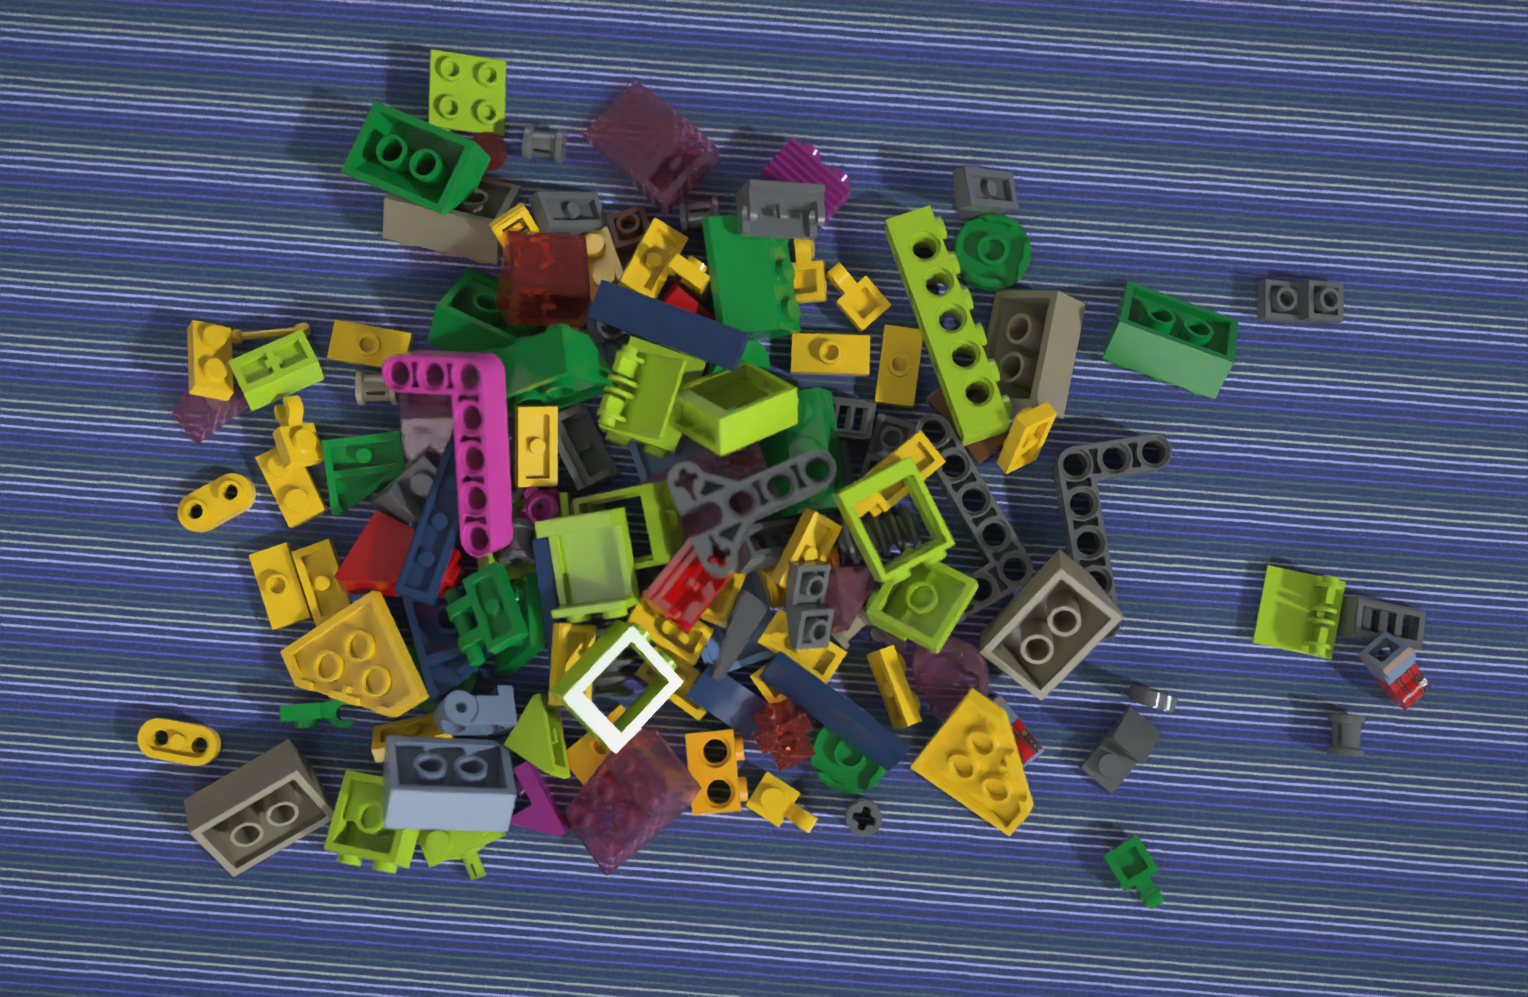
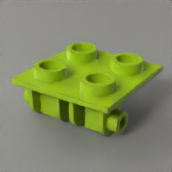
[428,49,506,137]
[597,345,687,440]
[1252,565,1346,660]

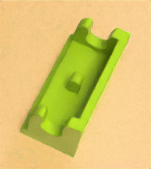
[228,329,325,411]

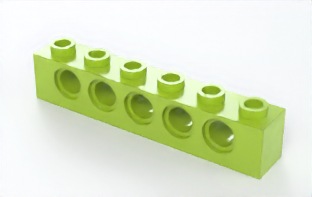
[885,205,1014,446]

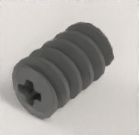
[835,503,921,566]
[588,615,635,697]

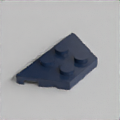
[402,569,494,705]

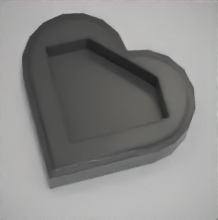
[1127,683,1178,713]

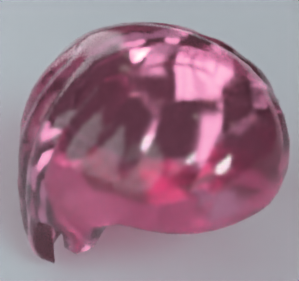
[912,636,989,719]

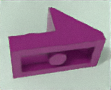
[510,761,570,836]

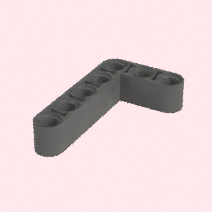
[914,413,1033,624]
[1052,434,1172,641]

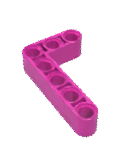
[381,350,513,557]

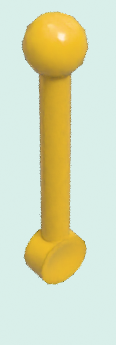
[231,323,311,344]

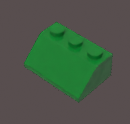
[341,101,491,216]
[702,214,801,342]
[428,267,574,353]
[1103,281,1239,399]
[476,324,619,418]
[760,387,846,520]

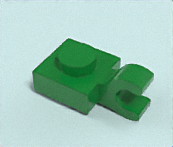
[280,699,356,729]
[1101,834,1165,910]

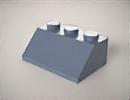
[382,735,516,832]

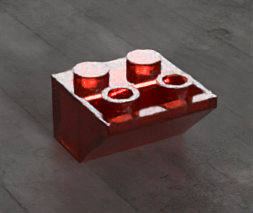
[496,230,590,328]

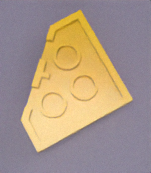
[280,591,429,717]
[910,688,1034,836]

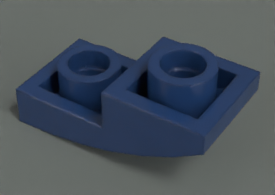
[685,661,771,738]

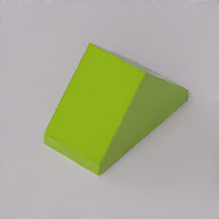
[504,693,571,779]

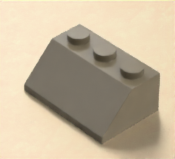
[383,177,521,265]
[975,290,1086,419]
[979,549,1123,701]
[183,739,335,877]

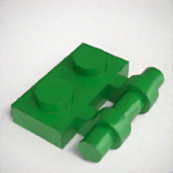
[445,561,529,666]

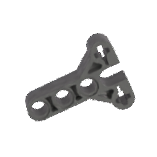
[667,450,836,579]

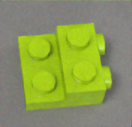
[866,546,979,654]
[324,770,420,874]

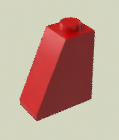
[334,510,465,598]

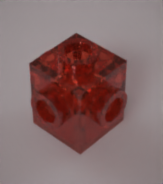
[753,698,816,772]

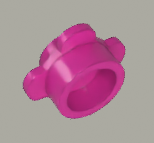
[517,487,560,523]

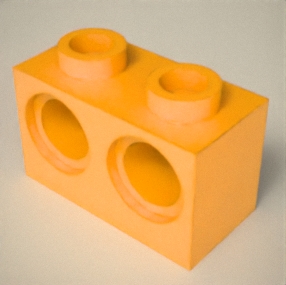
[685,728,748,815]

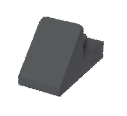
[952,166,1019,220]
[528,192,609,247]
[369,451,439,525]
[1079,706,1161,794]

